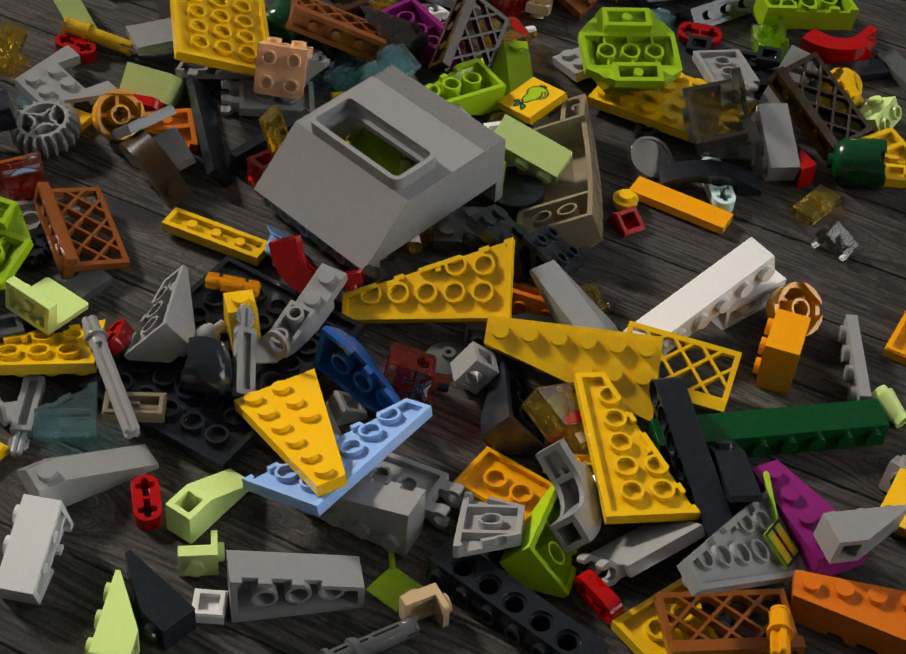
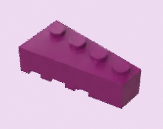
[752,460,868,576]

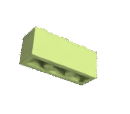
[494,114,573,186]

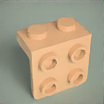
[253,37,313,100]

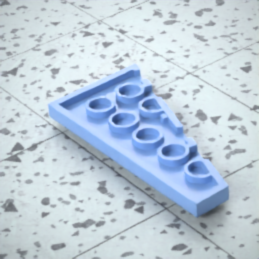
[242,398,433,517]

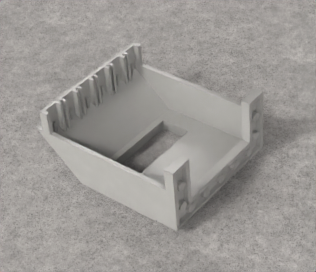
[254,64,506,284]

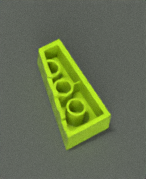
[751,0,859,31]

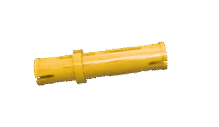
[62,17,134,56]

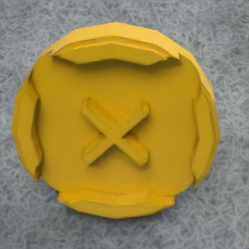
[819,67,864,112]

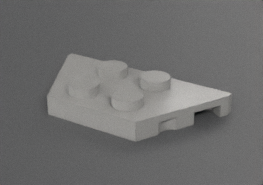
[453,491,525,558]

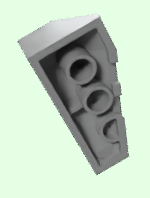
[529,260,618,331]
[124,264,196,363]

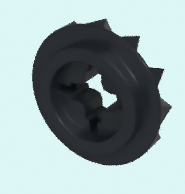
[20,234,53,269]

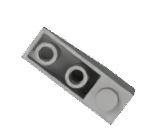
[813,504,906,564]

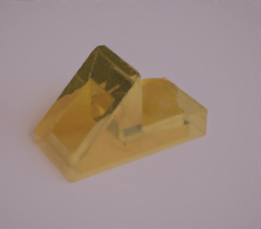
[0,21,30,75]

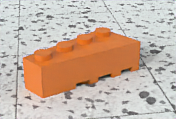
[787,569,906,654]

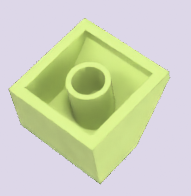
[119,62,187,107]

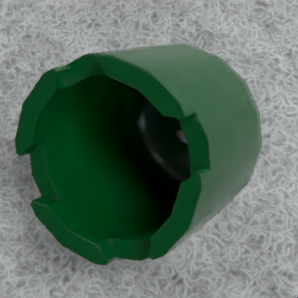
[266,0,305,44]
[827,138,887,190]

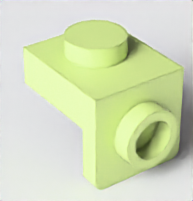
[178,530,225,577]

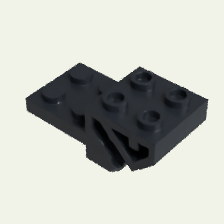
[465,204,586,286]

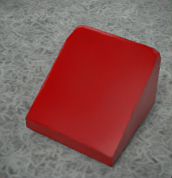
[795,150,817,188]
[607,206,646,238]

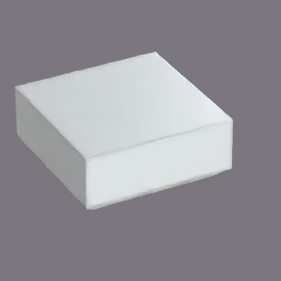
[192,588,228,625]

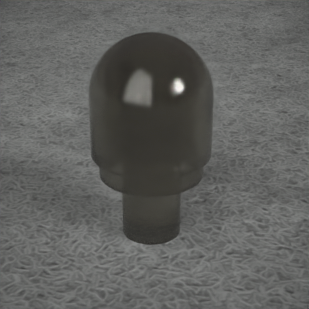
[363,264,391,285]

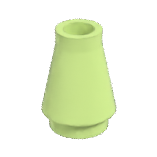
[871,385,906,428]

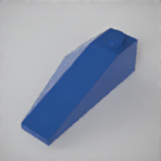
[313,325,401,415]

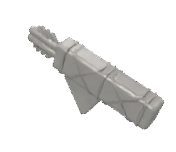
[231,304,290,397]
[0,375,46,455]

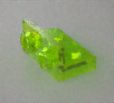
[751,16,789,61]

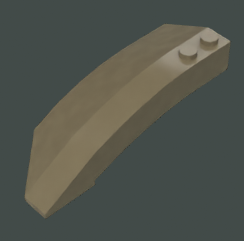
[516,94,603,249]

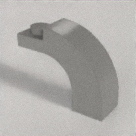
[535,438,602,554]

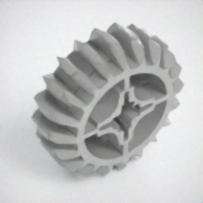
[10,97,81,160]

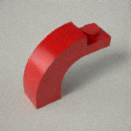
[799,25,877,64]
[268,235,366,300]

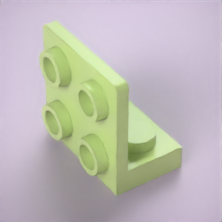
[5,276,89,335]

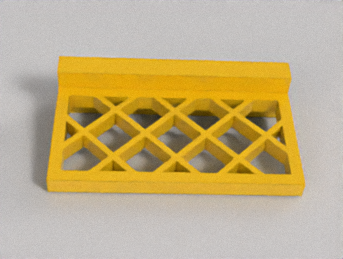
[626,321,742,415]

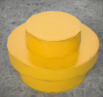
[612,189,639,211]

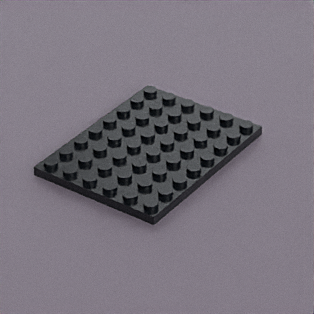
[78,256,365,472]

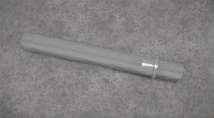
[81,315,141,439]

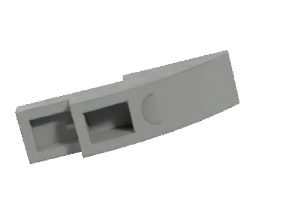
[270,263,348,358]

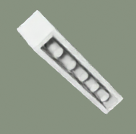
[623,237,775,356]

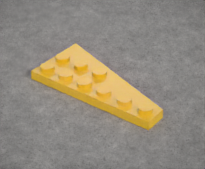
[342,237,515,324]
[484,315,663,424]
[0,319,107,377]
[234,369,347,497]
[573,372,701,524]

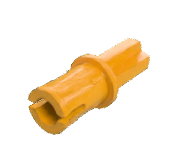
[766,604,794,654]

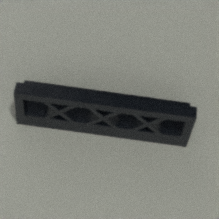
[675,0,756,26]
[229,109,311,187]

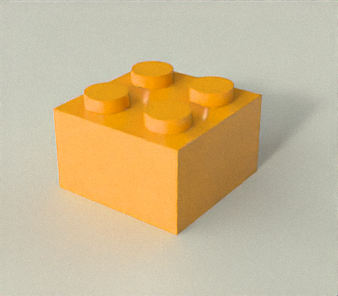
[752,308,811,396]

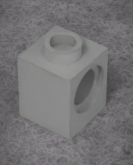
[450,341,499,394]

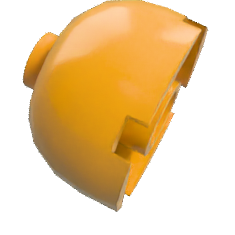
[91,89,146,142]
[766,282,823,336]

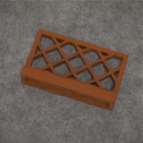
[286,0,386,64]
[33,182,130,279]
[654,588,806,654]

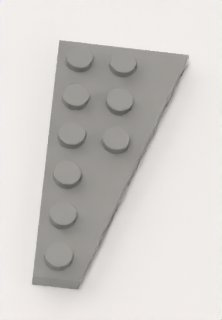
[677,491,809,596]

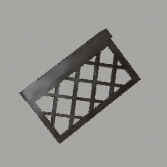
[428,0,510,74]
[766,52,873,161]

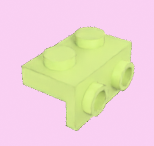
[850,95,902,133]

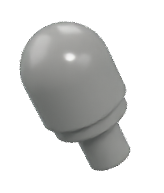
[194,319,228,340]

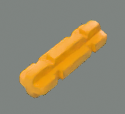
[205,272,261,298]

